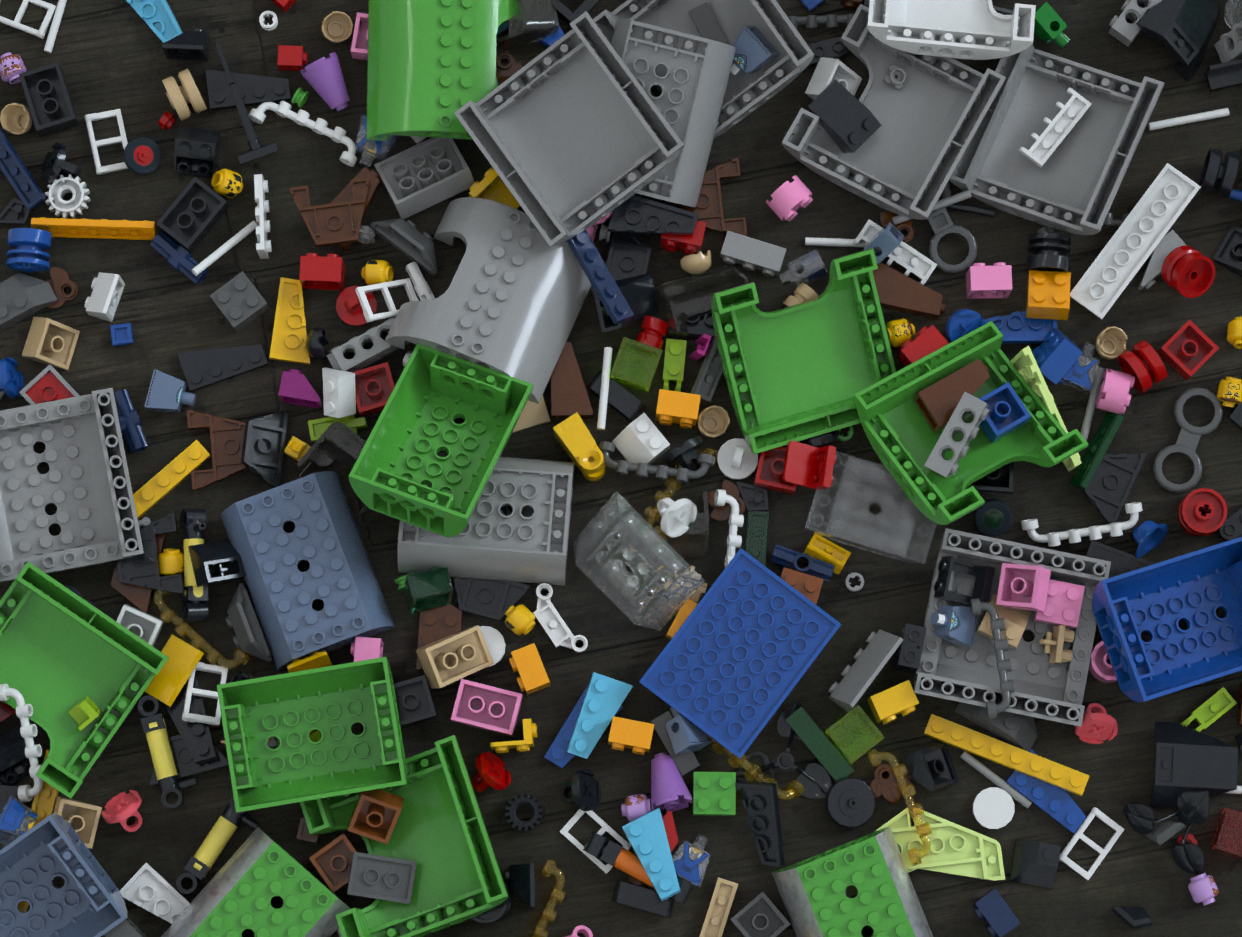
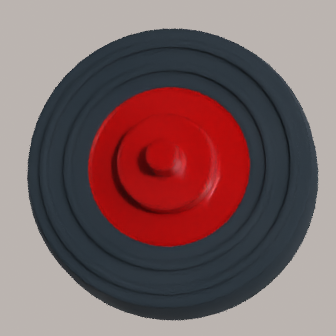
[123,137,161,174]

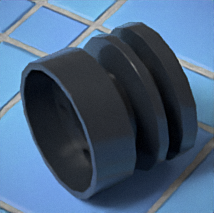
[1026,232,1072,273]

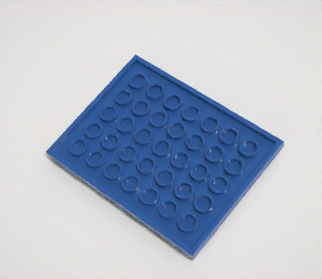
[639,548,841,759]

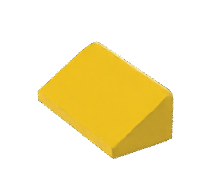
[804,533,851,574]

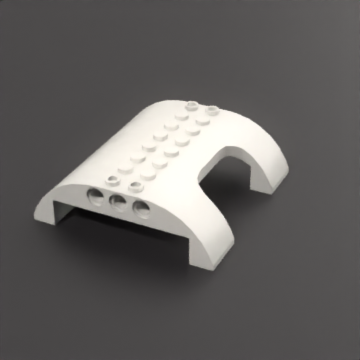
[867,0,1036,60]

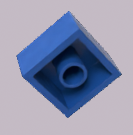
[1032,328,1083,384]
[973,382,1031,444]

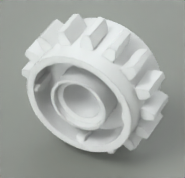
[45,174,91,219]

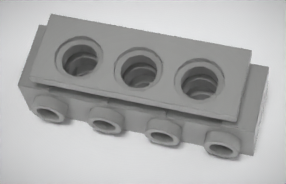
[1109,0,1162,47]
[1214,21,1242,63]
[326,317,411,372]
[924,392,990,479]

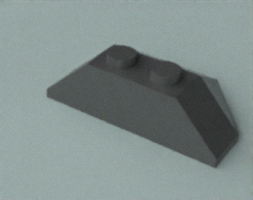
[370,218,438,278]
[0,273,58,332]
[225,583,274,664]
[955,702,1038,752]

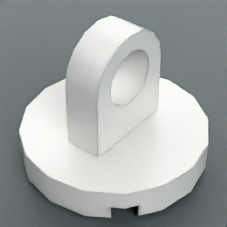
[717,438,758,480]
[657,497,697,538]

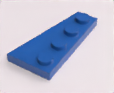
[984,311,1057,344]
[544,685,623,768]
[1006,749,1086,834]

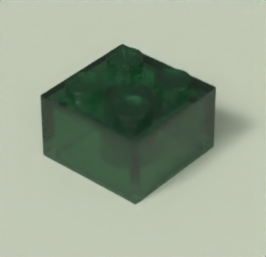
[404,567,453,614]

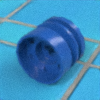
[6,228,52,272]

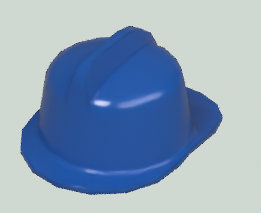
[1133,520,1168,559]

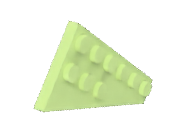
[1010,346,1082,472]

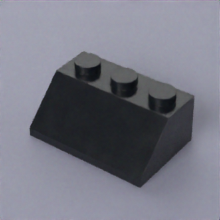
[966,462,1014,494]

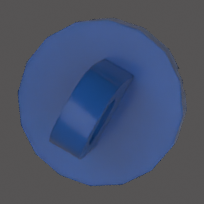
[945,309,985,343]
[0,357,24,399]

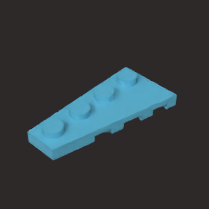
[126,0,183,43]
[566,672,633,759]
[622,807,680,902]

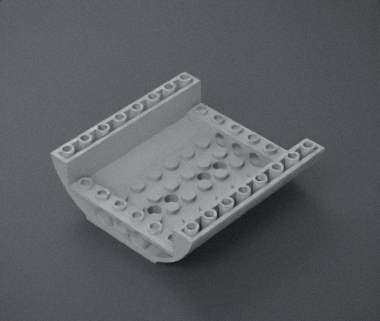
[0,387,144,582]
[914,528,1111,727]

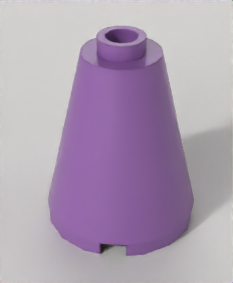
[300,52,350,111]
[651,753,693,812]

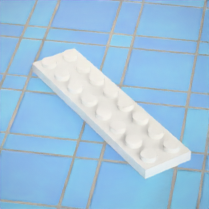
[1070,163,1201,320]

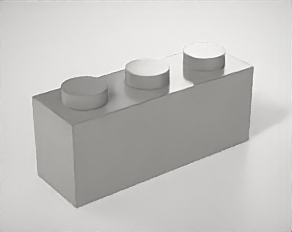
[720,231,786,277]

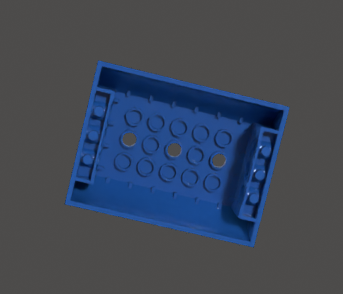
[1092,537,1242,703]

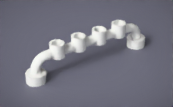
[248,101,358,167]
[714,489,744,568]
[1021,502,1143,547]
[0,684,43,802]

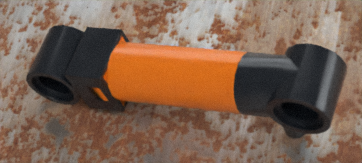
[583,831,694,905]

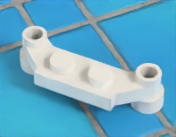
[533,583,588,652]

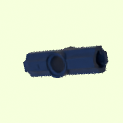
[150,232,208,285]
[114,389,149,453]
[770,544,835,583]

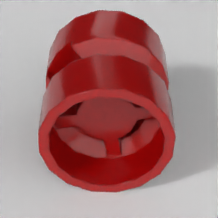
[635,316,669,353]

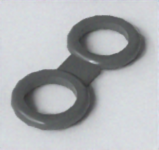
[927,183,978,273]
[1153,387,1223,493]

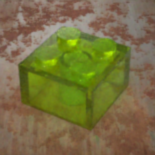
[610,337,663,393]
[824,705,885,765]

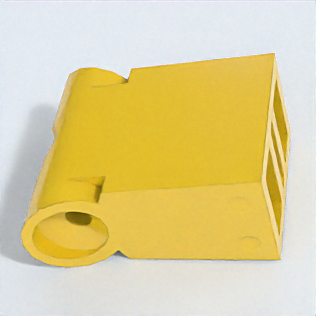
[553,412,606,481]

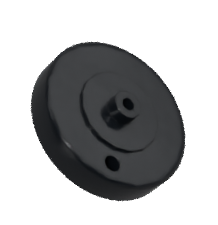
[825,778,876,829]

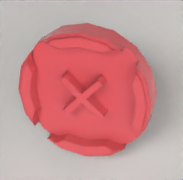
[1075,703,1118,744]
[101,790,142,832]

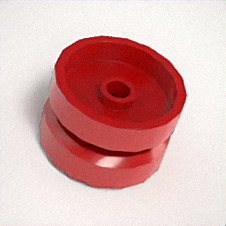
[1161,245,1215,298]
[1117,340,1168,394]
[1177,488,1227,537]

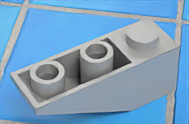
[1138,229,1187,291]

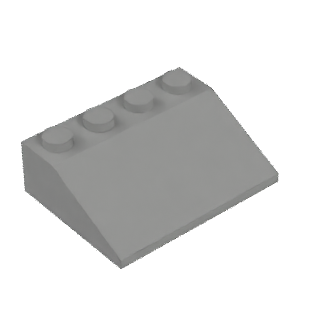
[374,137,475,219]
[829,630,903,713]

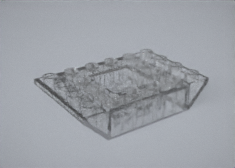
[805,451,937,564]
[572,491,705,631]

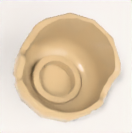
[322,11,353,43]
[0,103,33,135]
[680,250,712,275]
[1095,326,1128,360]
[697,405,730,438]

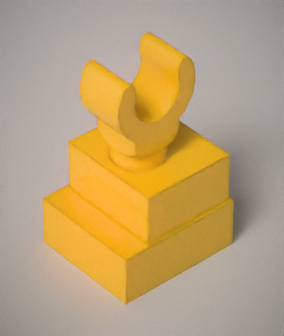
[284,436,312,464]

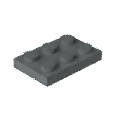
[346,852,417,904]

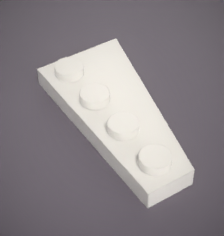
[254,174,272,259]
[120,863,190,924]

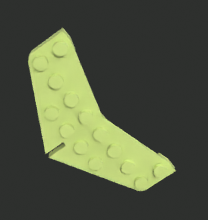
[845,806,1005,898]

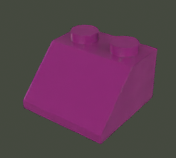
[278,369,323,409]

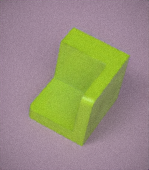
[69,695,101,731]

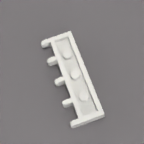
[1019,87,1092,168]
[853,219,938,285]

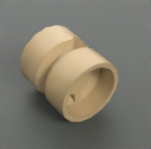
[782,282,819,308]

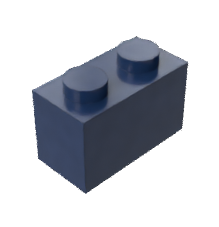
[973,888,1020,937]

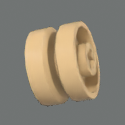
[162,68,207,121]

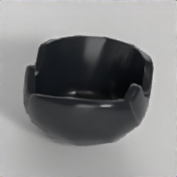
[306,327,329,360]

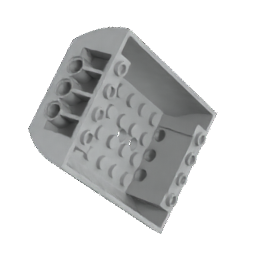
[611,18,736,207]
[397,452,575,586]

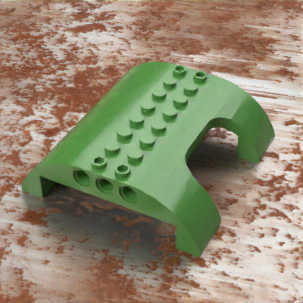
[366,0,530,141]
[712,248,896,454]
[854,321,1089,525]
[0,562,169,799]
[300,735,508,937]

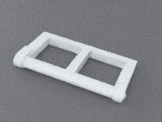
[0,0,57,39]
[84,109,129,175]
[355,278,419,322]
[182,662,228,726]
[1059,807,1125,880]
[560,809,631,874]

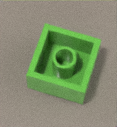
[693,772,736,816]

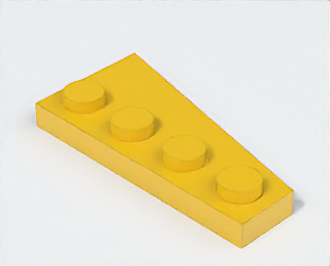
[269,277,310,365]

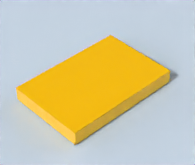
[145,634,204,707]

